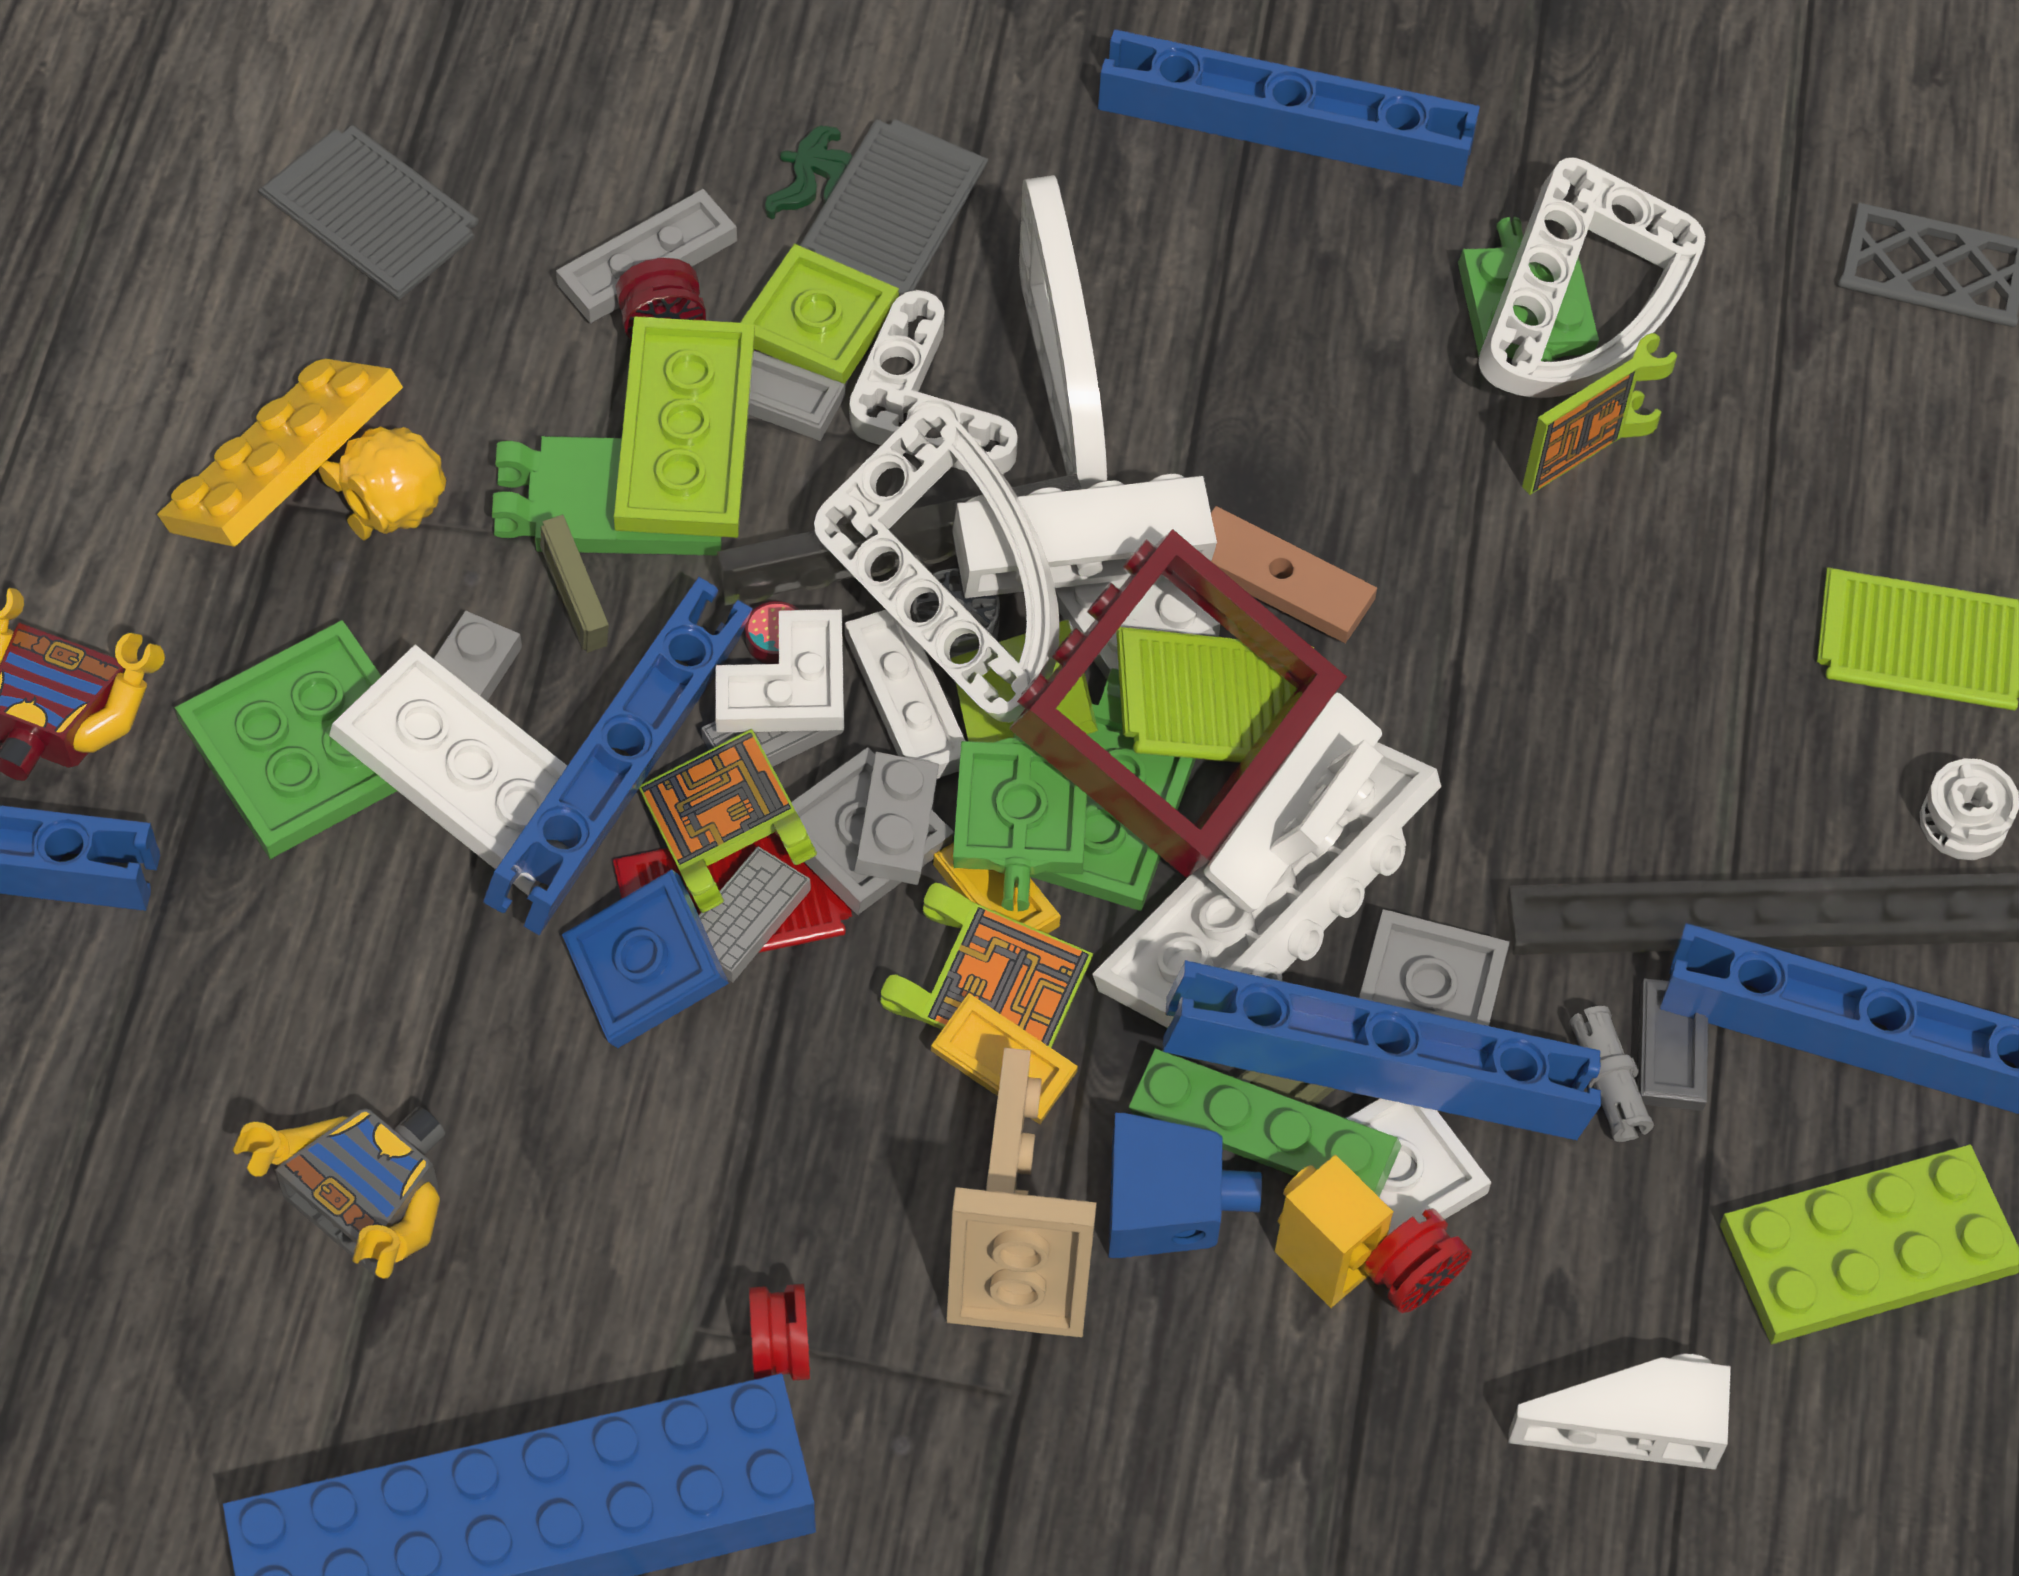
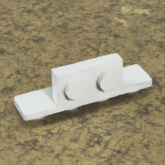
[1204,693,1383,913]

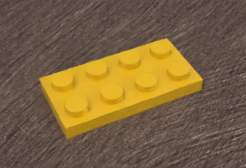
[157,358,403,547]

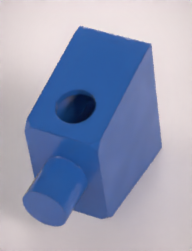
[1108,1113,1262,1258]

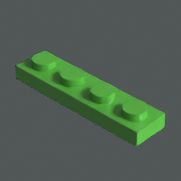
[1128,1049,1402,1198]

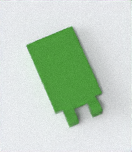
[492,436,722,556]
[1030,668,1196,911]

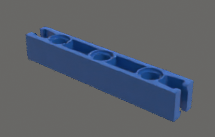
[1098,29,1480,187]
[483,577,753,935]
[0,806,161,911]
[1660,923,2019,1114]
[1163,960,1601,1140]

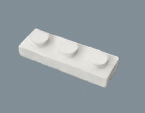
[845,610,965,778]

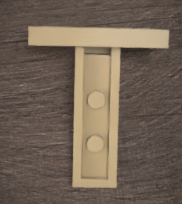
[947,1047,1096,1338]

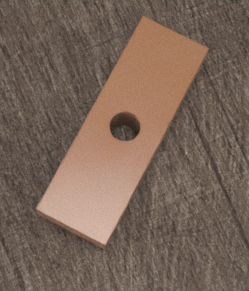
[1211,506,1377,644]

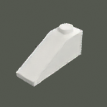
[1508,1354,1731,1469]

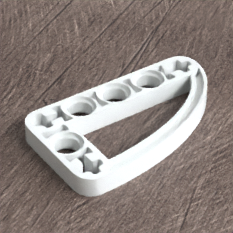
[1479,158,1705,398]
[1019,175,1107,491]
[814,406,1060,723]

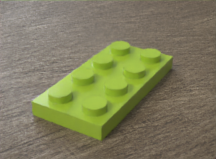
[614,317,755,538]
[1720,1144,2019,1345]

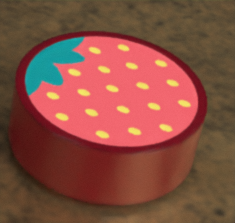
[745,601,799,664]

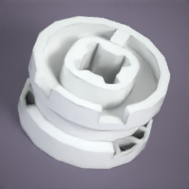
[1920,758,2019,860]

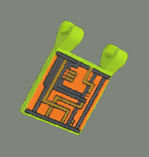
[1522,333,1677,495]
[639,729,817,913]
[881,883,1093,1048]

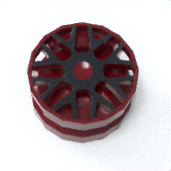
[616,257,706,341]

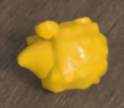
[319,427,446,541]

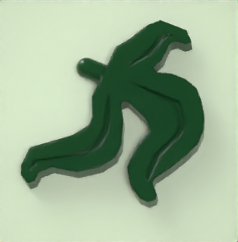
[765,125,853,220]

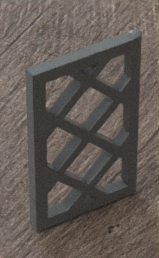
[1838,202,2019,327]

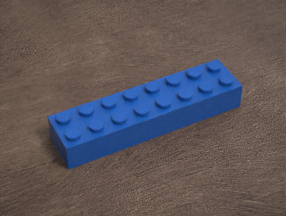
[223,1373,816,1576]

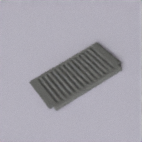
[800,119,989,296]
[259,125,479,300]

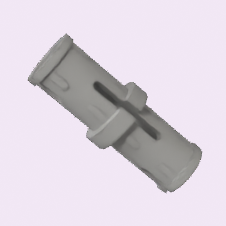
[1569,1006,1654,1142]

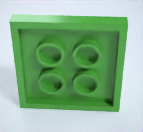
[175,620,397,859]

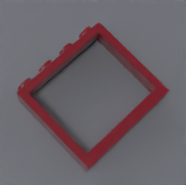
[1009,529,1347,878]

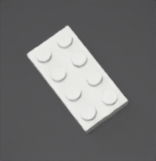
[329,644,569,896]

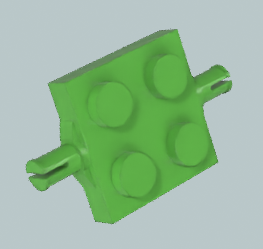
[1458,217,1599,362]
[953,721,1087,911]

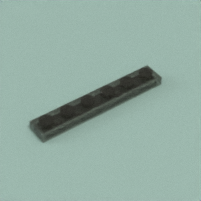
[717,473,1082,606]

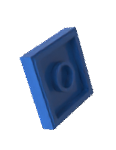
[562,870,729,1048]

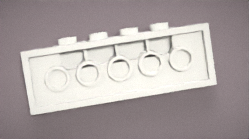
[1092,742,1441,1028]

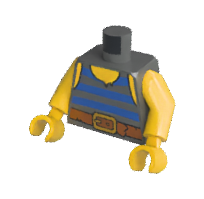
[232,1106,445,1279]

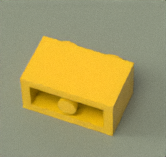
[1275,1154,1393,1308]

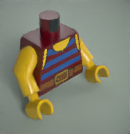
[0,588,165,781]

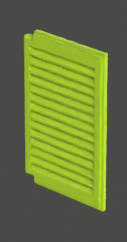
[1817,568,2019,711]
[1116,627,1314,763]

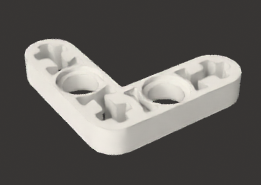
[849,290,1018,474]

